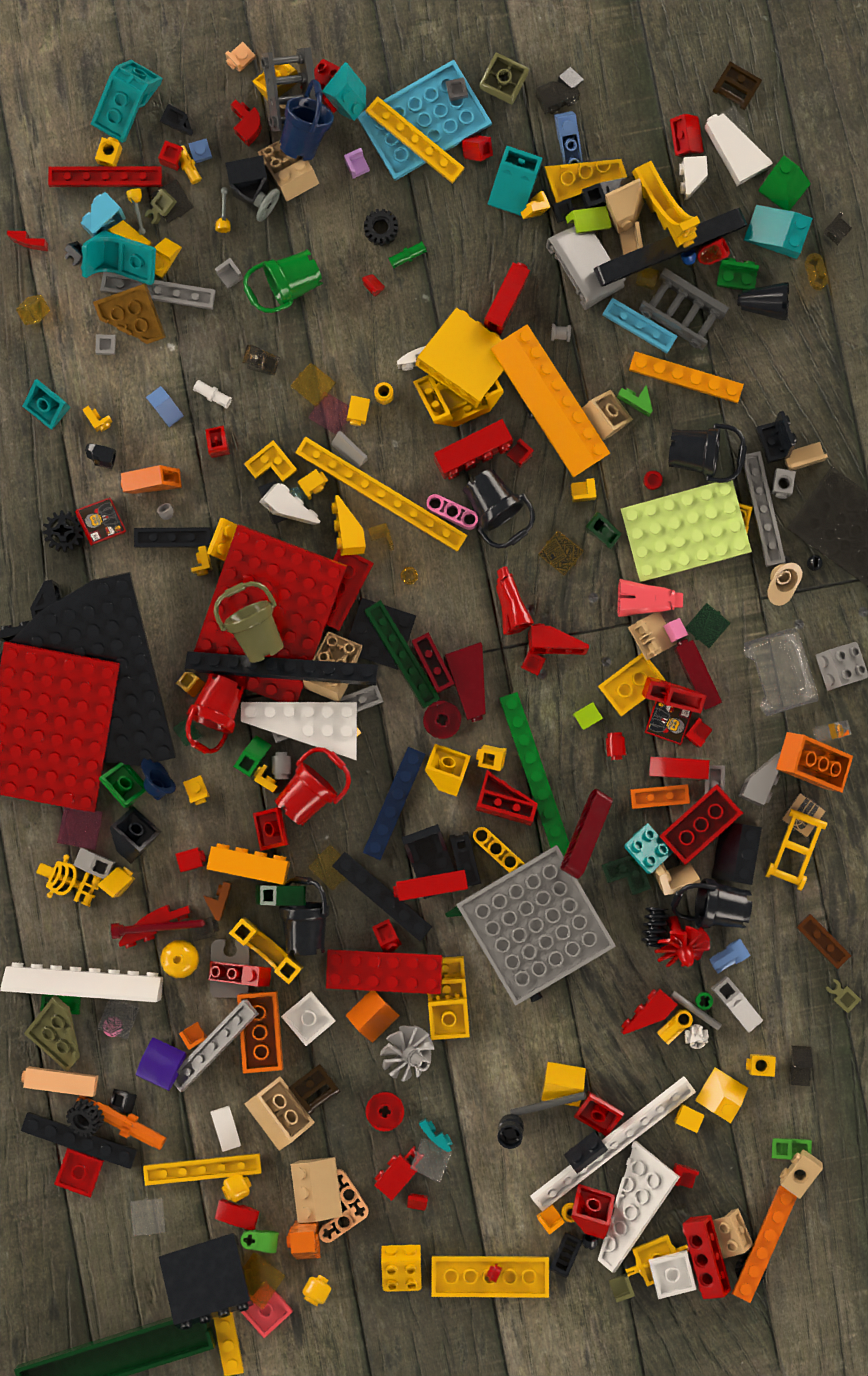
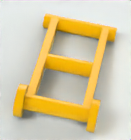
[765,808,827,891]

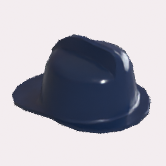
[141,758,176,800]

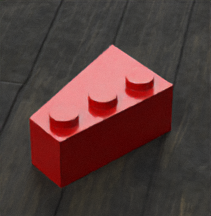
[475,770,538,826]

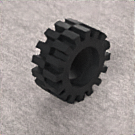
[364,209,398,246]
[66,1099,104,1137]

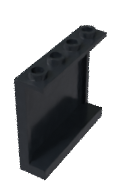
[159,1233,254,1330]

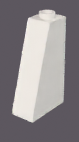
[704,114,773,186]

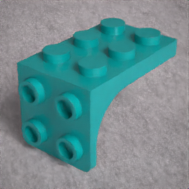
[81,230,156,285]

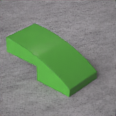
[772,1138,812,1160]

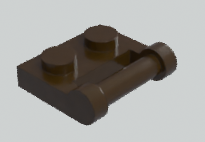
[712,61,762,111]
[289,1064,341,1115]

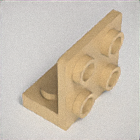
[653,862,701,895]
[713,1208,753,1259]

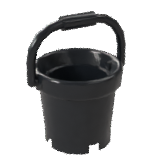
[668,423,747,483]
[462,469,535,549]
[279,876,330,956]
[671,878,752,928]

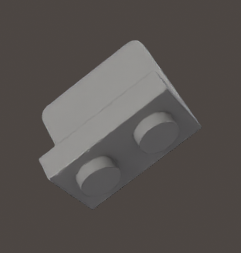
[815,642,868,691]

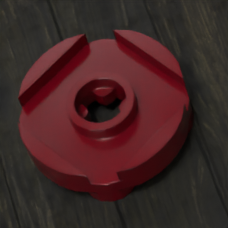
[423,701,461,739]

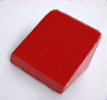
[362,274,385,297]
[407,1193,428,1210]

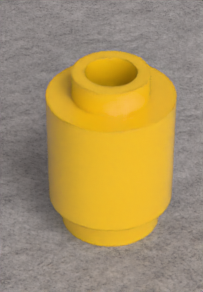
[374,382,394,405]

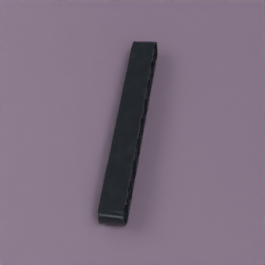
[593,207,748,287]

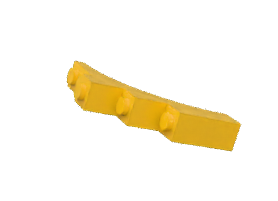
[632,161,700,248]

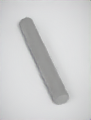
[670,991,722,1031]

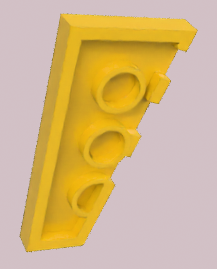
[544,159,627,203]

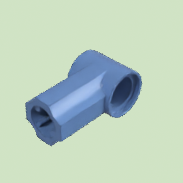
[709,939,750,973]

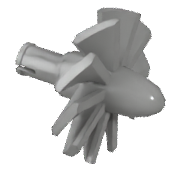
[380,1025,434,1081]

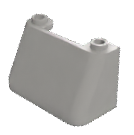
[546,226,626,310]

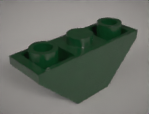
[255,885,306,906]

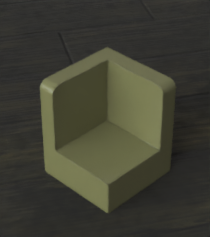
[609,1273,635,1303]

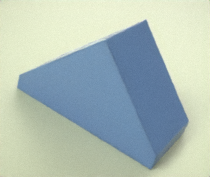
[146,386,184,427]

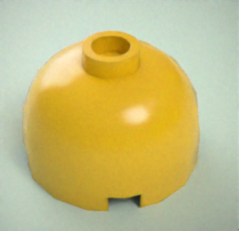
[160,940,199,978]

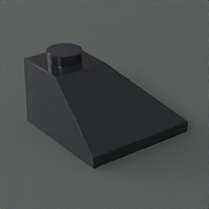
[110,806,162,864]

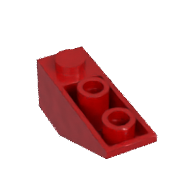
[208,961,272,987]
[620,988,678,1035]

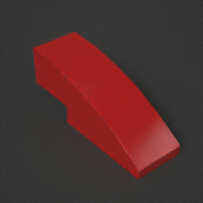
[642,676,707,714]
[649,757,710,780]

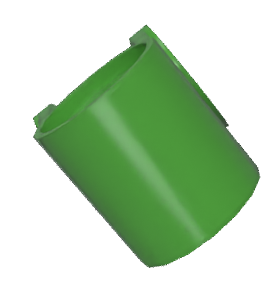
[240,1229,279,1253]

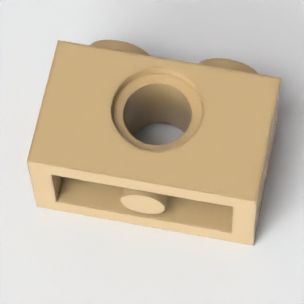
[780,1149,823,1199]

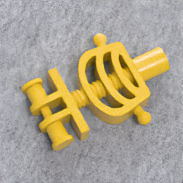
[36,854,102,907]

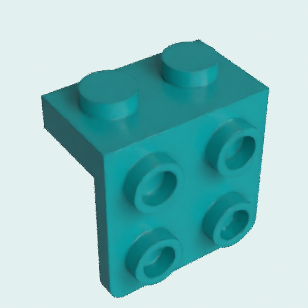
[624,823,673,874]

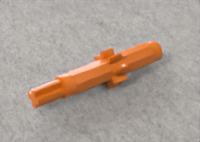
[76,1095,166,1150]

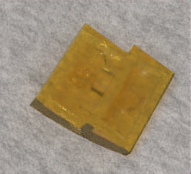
[243,1252,285,1309]

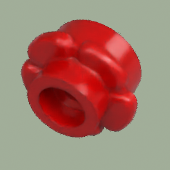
[486,1264,502,1283]

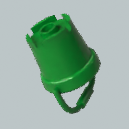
[243,249,323,313]

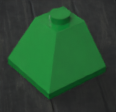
[758,155,811,211]

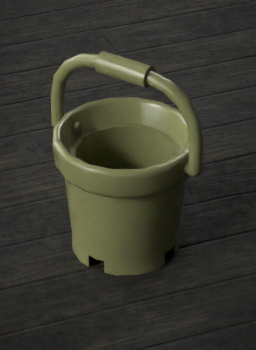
[214,581,284,663]

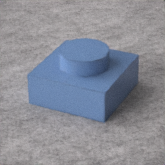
[189,138,212,163]

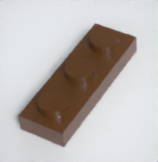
[796,914,851,969]

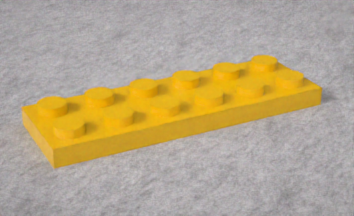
[431,1256,549,1298]

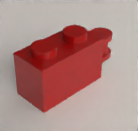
[374,1146,424,1201]

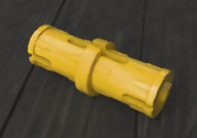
[179,145,202,185]

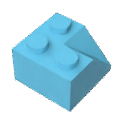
[81,192,126,237]

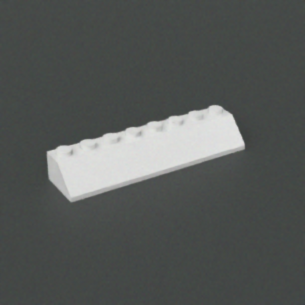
[0,962,163,1002]

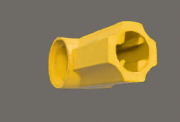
[656,1009,693,1045]

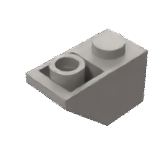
[73,847,116,879]

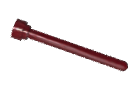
[111,919,205,939]

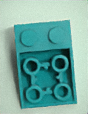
[488,146,542,216]

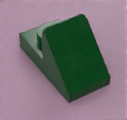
[586,512,622,549]

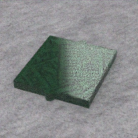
[685,603,730,649]

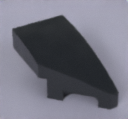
[159,104,193,136]

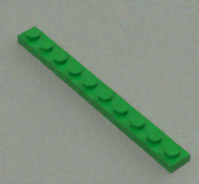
[499,692,569,856]

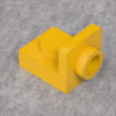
[521,191,550,219]
[82,405,113,432]
[191,546,212,576]
[253,764,278,794]
[183,775,210,806]

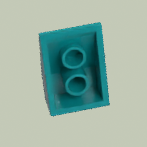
[743,205,813,259]

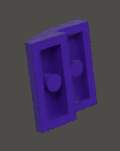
[136,1037,187,1091]

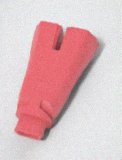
[617,579,683,617]

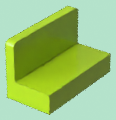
[566,206,612,233]

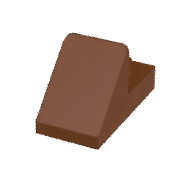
[203,881,232,921]

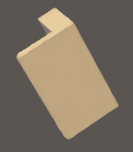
[619,222,643,255]
[784,442,828,471]

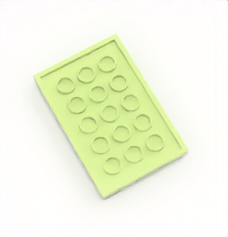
[621,480,752,583]

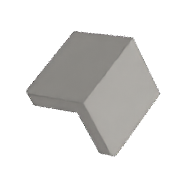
[215,258,243,289]

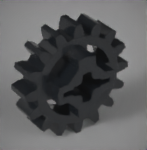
[42,510,84,553]

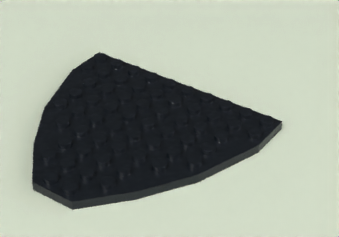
[0,572,176,766]

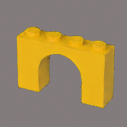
[229,917,304,984]

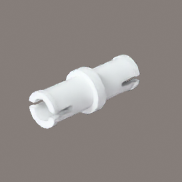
[193,380,232,408]

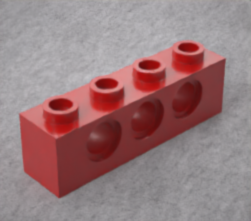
[683,1215,731,1299]

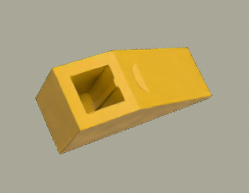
[331,495,366,556]

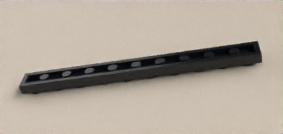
[184,651,379,686]

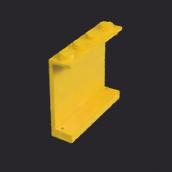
[415,307,504,408]

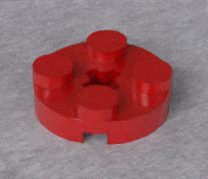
[365,1091,404,1132]

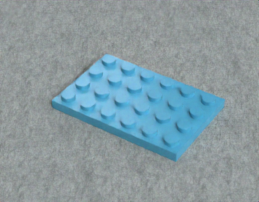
[357,60,492,181]

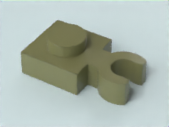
[144,189,177,224]
[825,979,861,1013]

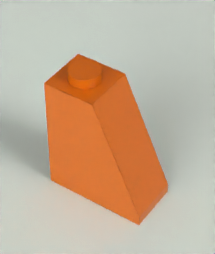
[121,465,182,494]

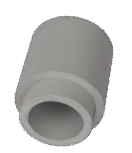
[272,752,291,779]

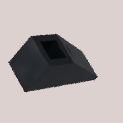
[581,176,635,209]

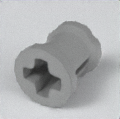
[551,324,571,342]

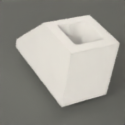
[679,156,708,200]

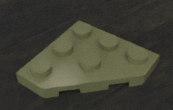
[24,995,80,1072]

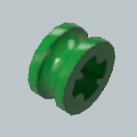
[695,992,713,1010]

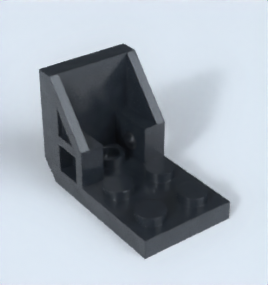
[0,580,61,642]
[401,824,455,899]

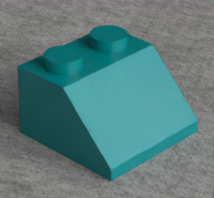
[322,62,366,121]

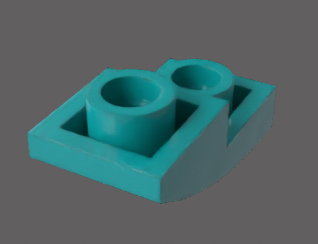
[419,1118,453,1152]

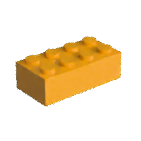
[207,843,290,885]

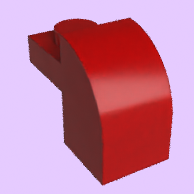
[230,99,262,147]

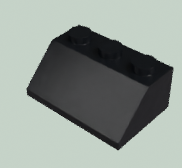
[711,823,762,885]

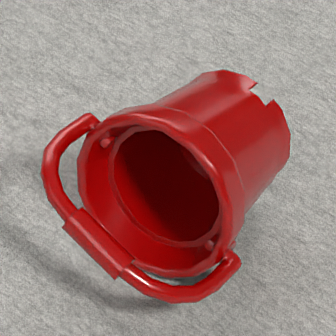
[186,673,245,754]
[274,747,351,826]

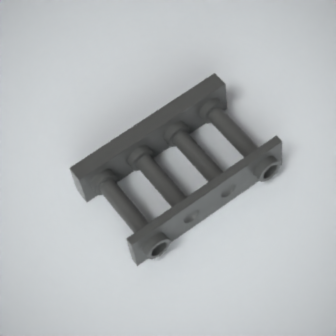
[261,47,317,131]
[639,268,729,350]

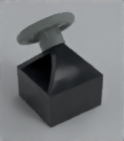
[225,155,280,222]

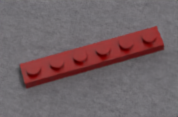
[48,166,162,187]

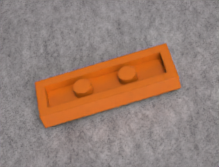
[630,784,690,809]

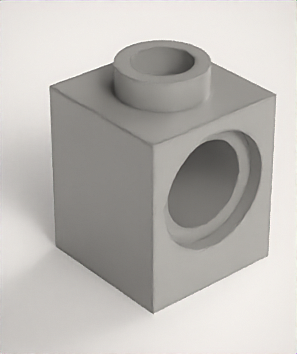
[771,468,796,499]

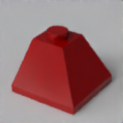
[571,1184,615,1239]

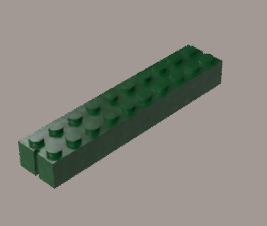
[14,1316,216,1376]

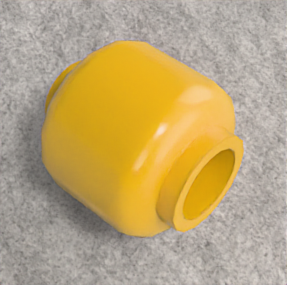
[221,1174,252,1202]
[302,1275,331,1306]

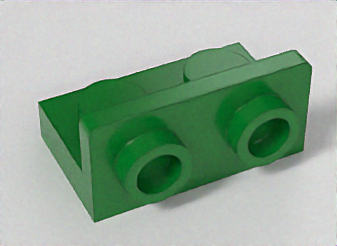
[716,258,759,290]

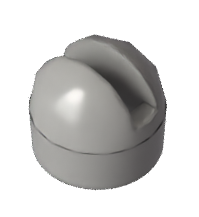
[157,503,174,520]

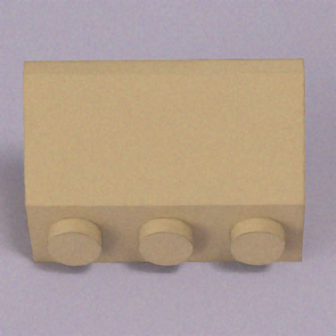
[244,1076,315,1151]
[290,1157,343,1223]

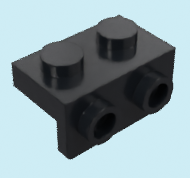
[564,1131,608,1174]

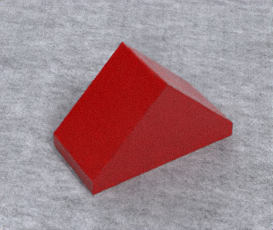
[205,425,230,458]

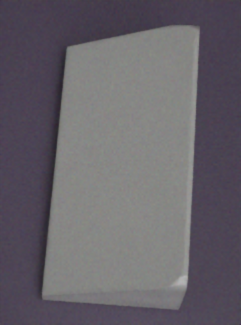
[331,431,367,469]

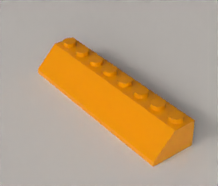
[491,324,610,477]

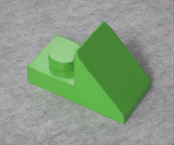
[617,386,653,417]

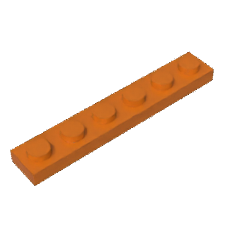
[731,1186,797,1303]

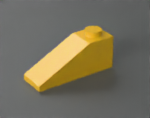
[97,866,135,898]

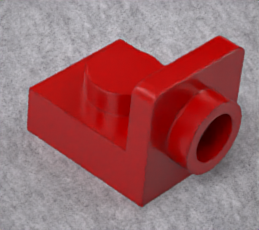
[372,919,402,952]

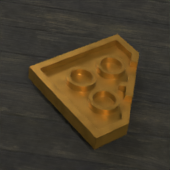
[93,283,166,344]

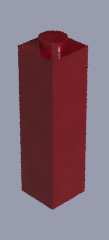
[674,639,722,711]

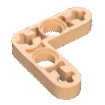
[319,1169,369,1243]

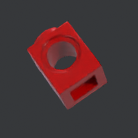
[175,847,207,872]

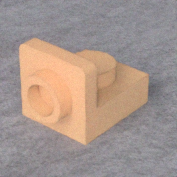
[225,42,256,72]

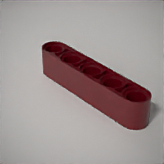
[560,789,613,879]

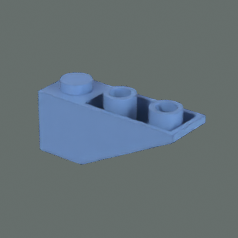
[554,111,583,164]

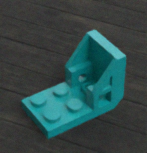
[91,60,163,143]

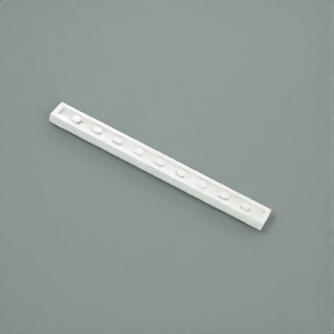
[530,1076,696,1212]

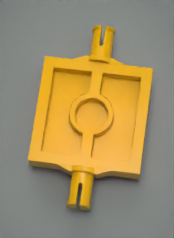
[625,1234,688,1287]

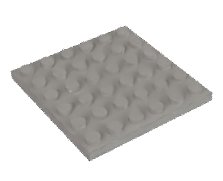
[456,845,616,1006]

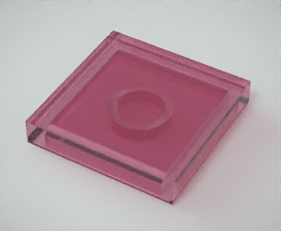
[57,807,103,850]

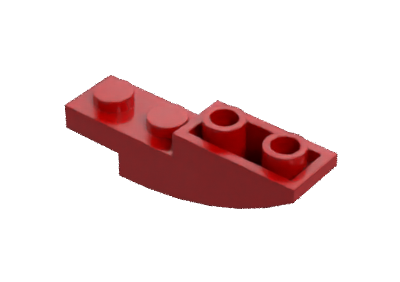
[119,905,192,949]

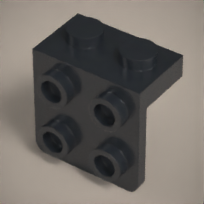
[756,411,797,464]

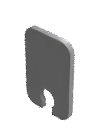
[210,939,250,998]

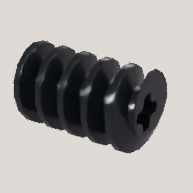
[641,907,669,948]

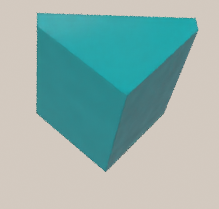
[22,379,70,430]

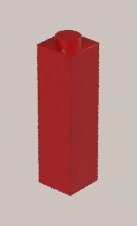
[393,870,468,901]

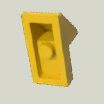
[154,237,182,279]

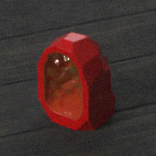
[696,237,730,265]

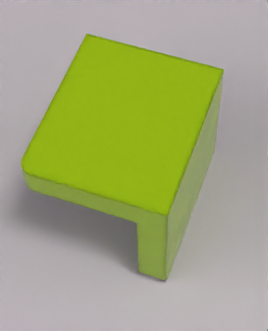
[573,702,603,730]

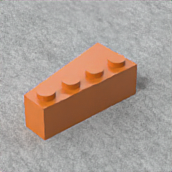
[287,1220,321,1260]

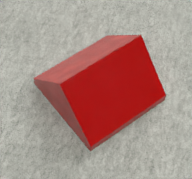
[253,807,290,851]
[574,1091,624,1136]

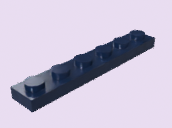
[363,747,426,860]

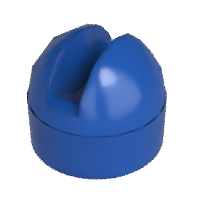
[680,249,696,265]

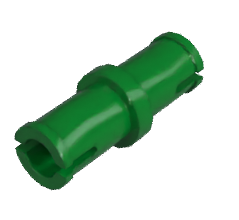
[388,241,427,269]

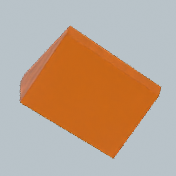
[345,991,400,1043]

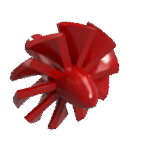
[654,916,711,967]

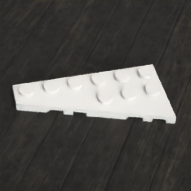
[241,702,357,761]
[598,1141,680,1273]

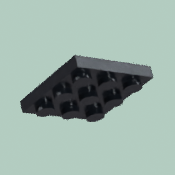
[348,598,416,670]

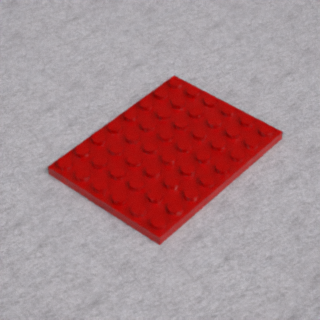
[194,524,347,702]
[0,641,120,813]

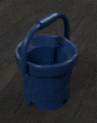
[279,79,334,161]

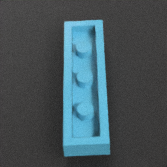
[602,298,677,353]

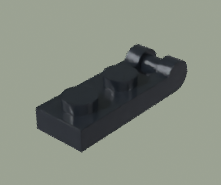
[450,831,481,887]

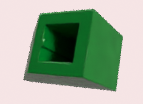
[233,735,272,778]

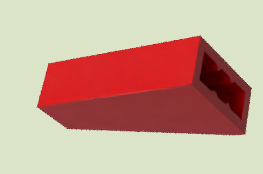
[484,262,530,335]

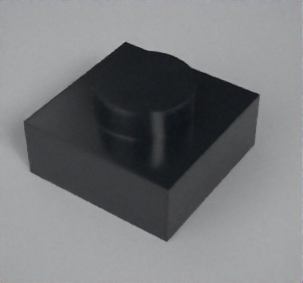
[551,198,574,223]

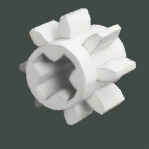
[684,1024,709,1049]

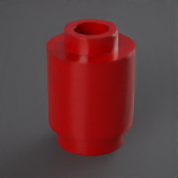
[605,732,626,760]

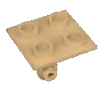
[628,612,677,660]

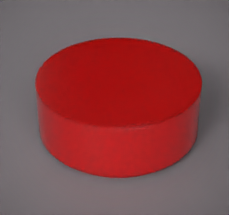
[643,470,663,490]

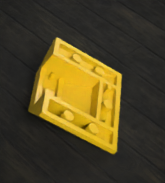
[413,375,504,427]

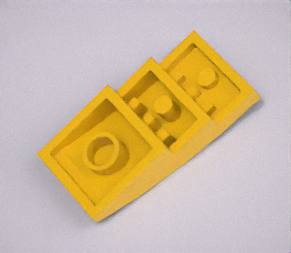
[428,956,470,1040]

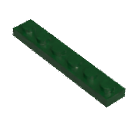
[363,600,440,709]

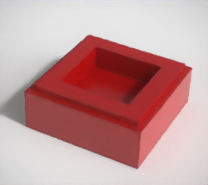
[521,652,546,676]

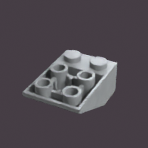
[738,752,781,806]

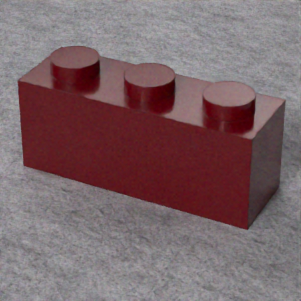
[411,632,455,694]

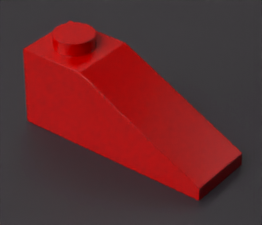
[528,623,589,655]

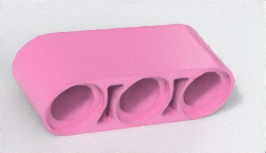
[426,494,478,530]

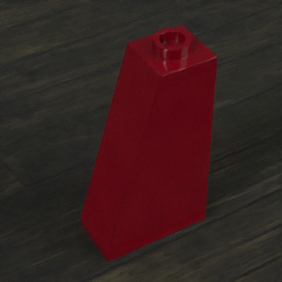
[445,642,486,723]

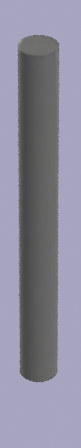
[510,1091,586,1116]

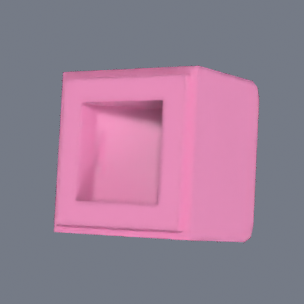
[663,618,688,643]

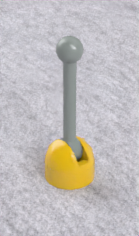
[215,187,231,233]
[126,188,146,235]

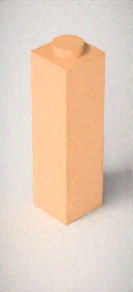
[21,1066,98,1097]

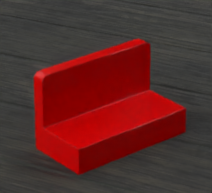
[670,113,704,157]

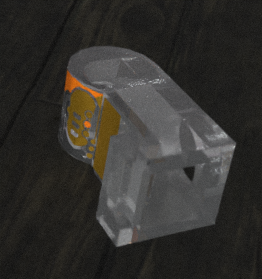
[812,720,852,743]

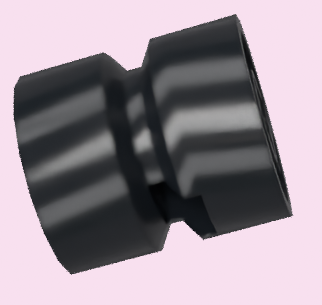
[497,1114,524,1149]

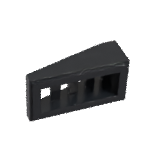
[549,1232,583,1278]

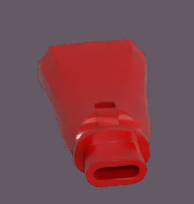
[496,566,534,635]

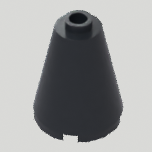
[737,282,789,321]

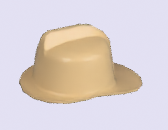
[767,562,802,606]

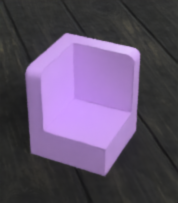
[344,148,370,179]

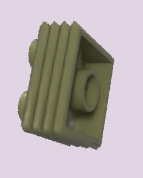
[479,53,529,104]

